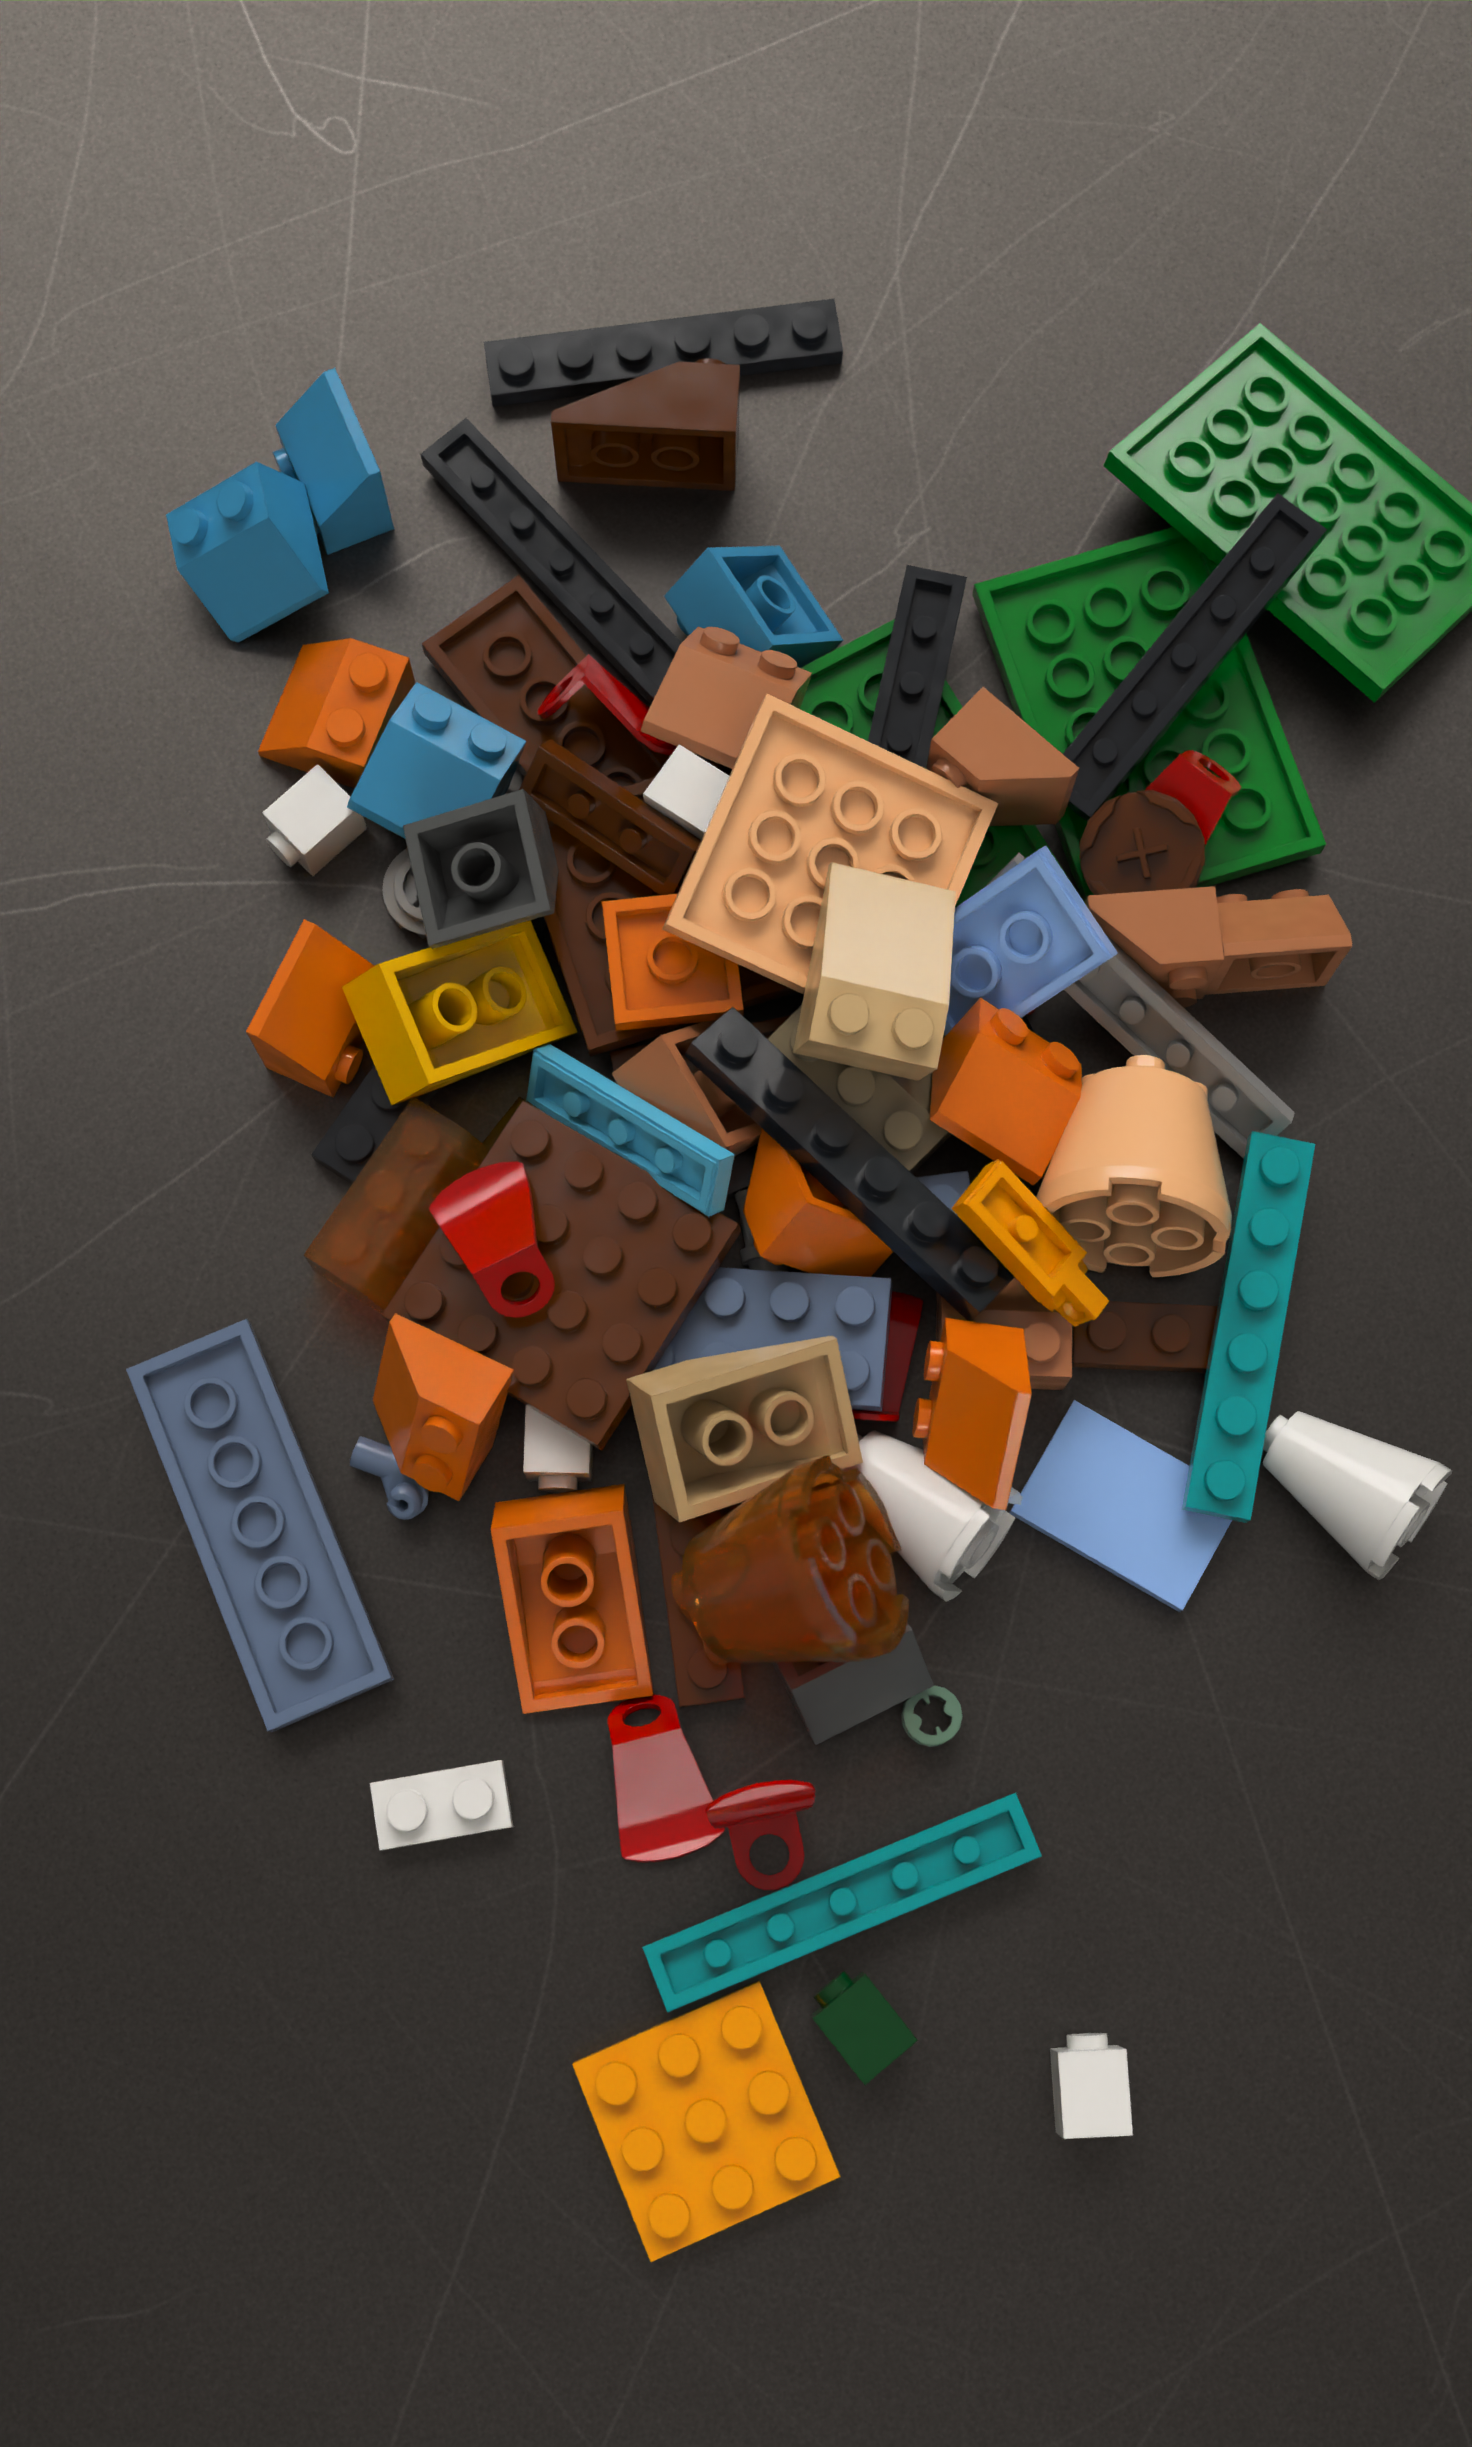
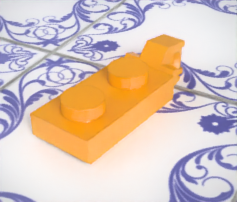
[951,1159,1109,1327]

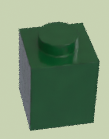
[810,1971,918,2085]

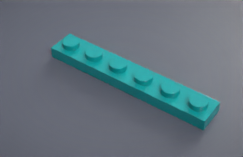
[1182,1131,1316,1523]
[642,1793,1042,2012]

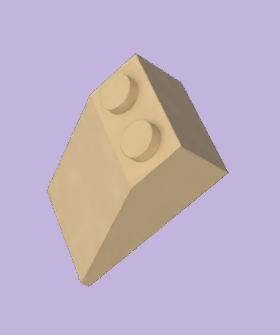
[793,862,956,1081]
[626,1336,863,1522]

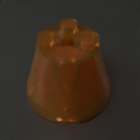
[671,1455,909,1665]

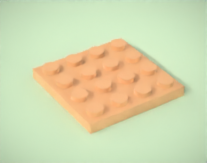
[662,694,998,994]

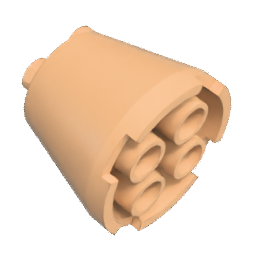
[1036,1055,1232,1278]

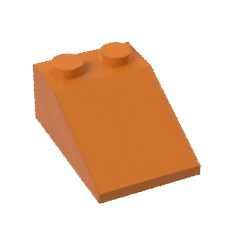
[490,1484,653,1714]

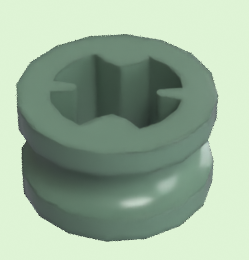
[901,1685,963,1747]

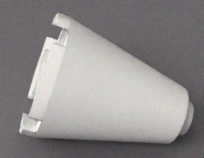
[1263,1411,1452,1580]
[837,1430,1022,1602]

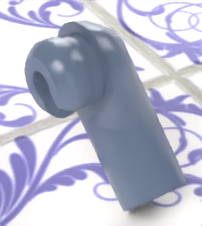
[350,1436,429,1520]

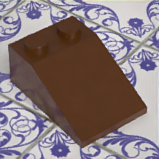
[551,358,740,491]

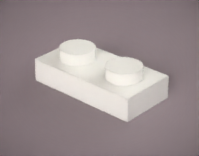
[370,1760,514,1851]

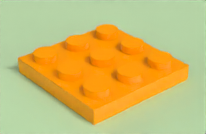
[572,1980,840,2262]

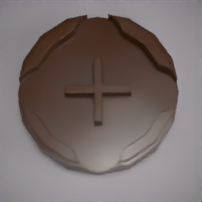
[1080,790,1205,895]

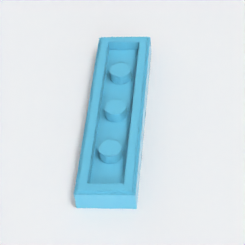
[526,1044,735,1217]

